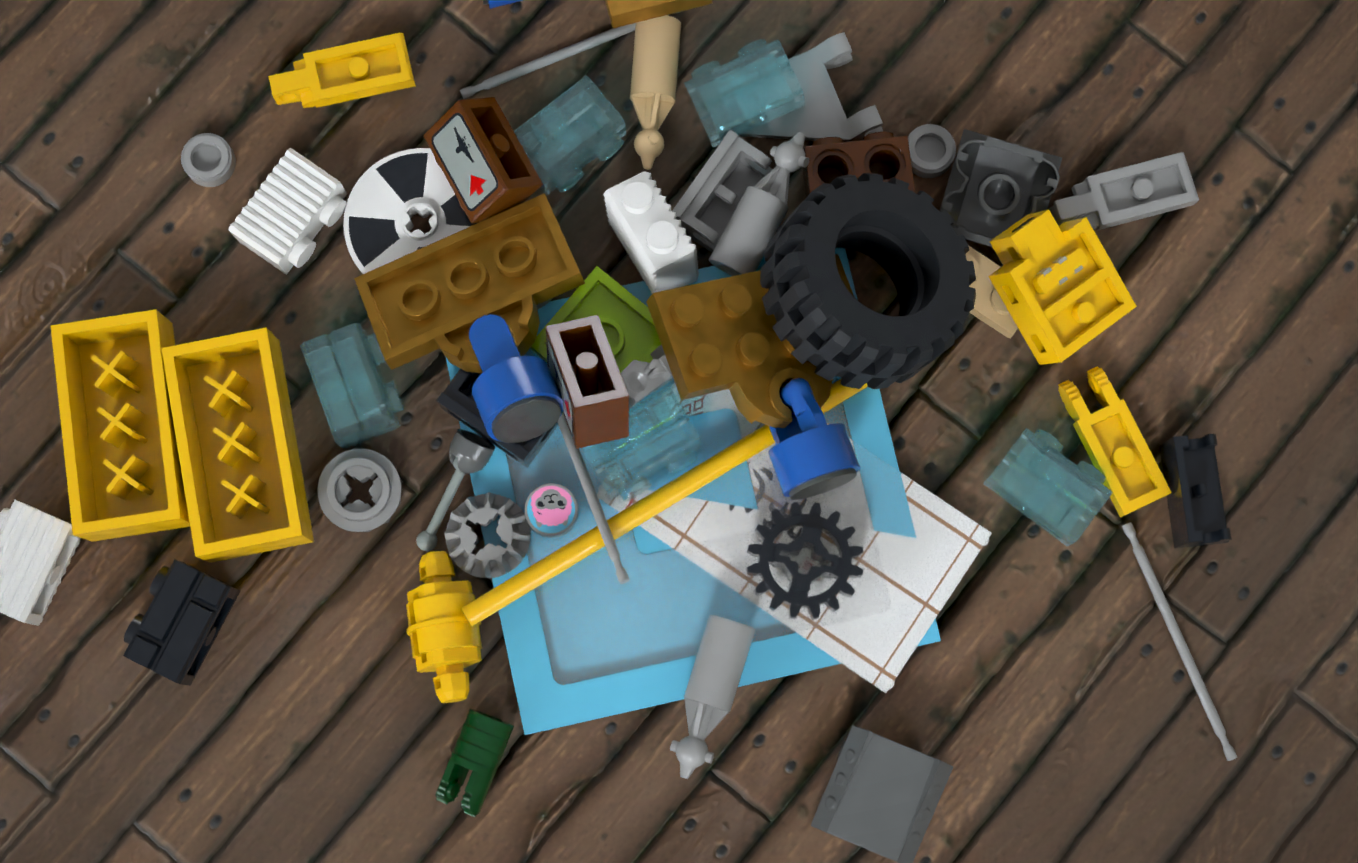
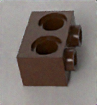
[802,132,915,198]

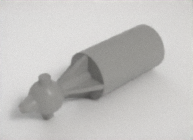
[709,132,809,276]
[670,615,756,779]

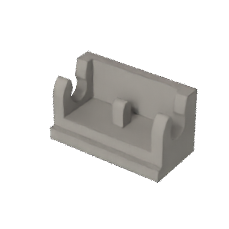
[672,130,773,253]

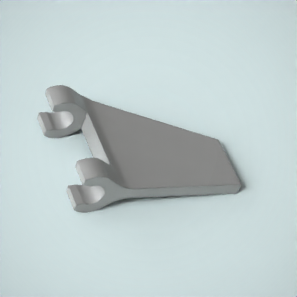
[718,32,883,142]

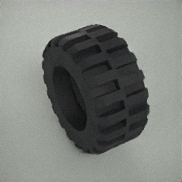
[760,173,976,389]

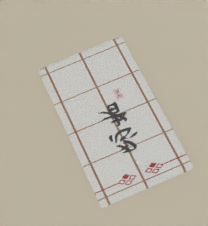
[597,382,992,693]

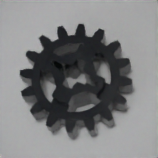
[746,502,864,620]

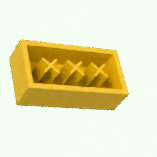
[50,309,190,542]
[161,327,314,563]

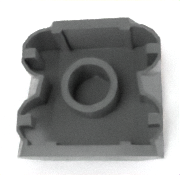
[940,129,1062,247]
[811,725,953,863]

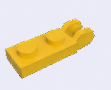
[1058,366,1172,518]

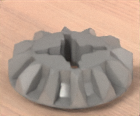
[317,449,402,532]
[444,492,531,578]

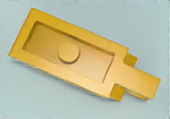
[268,33,416,108]

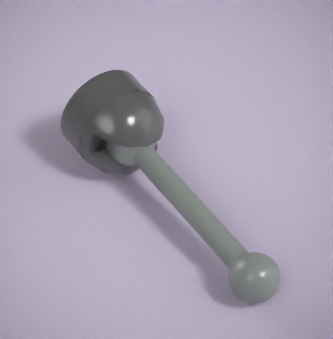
[416,429,495,551]

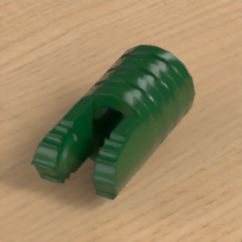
[435,709,514,817]

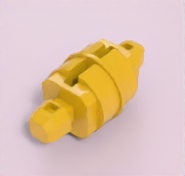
[406,551,482,703]

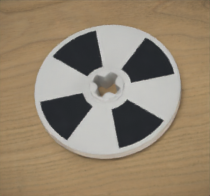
[343,148,479,274]

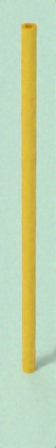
[461,379,868,627]

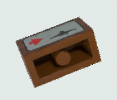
[423,97,543,223]
[546,315,629,449]

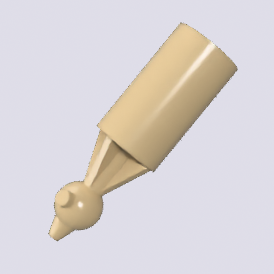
[630,15,681,170]

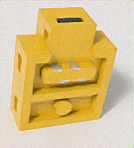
[988,209,1137,365]

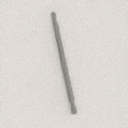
[460,11,682,99]
[541,358,630,584]
[1122,522,1237,761]

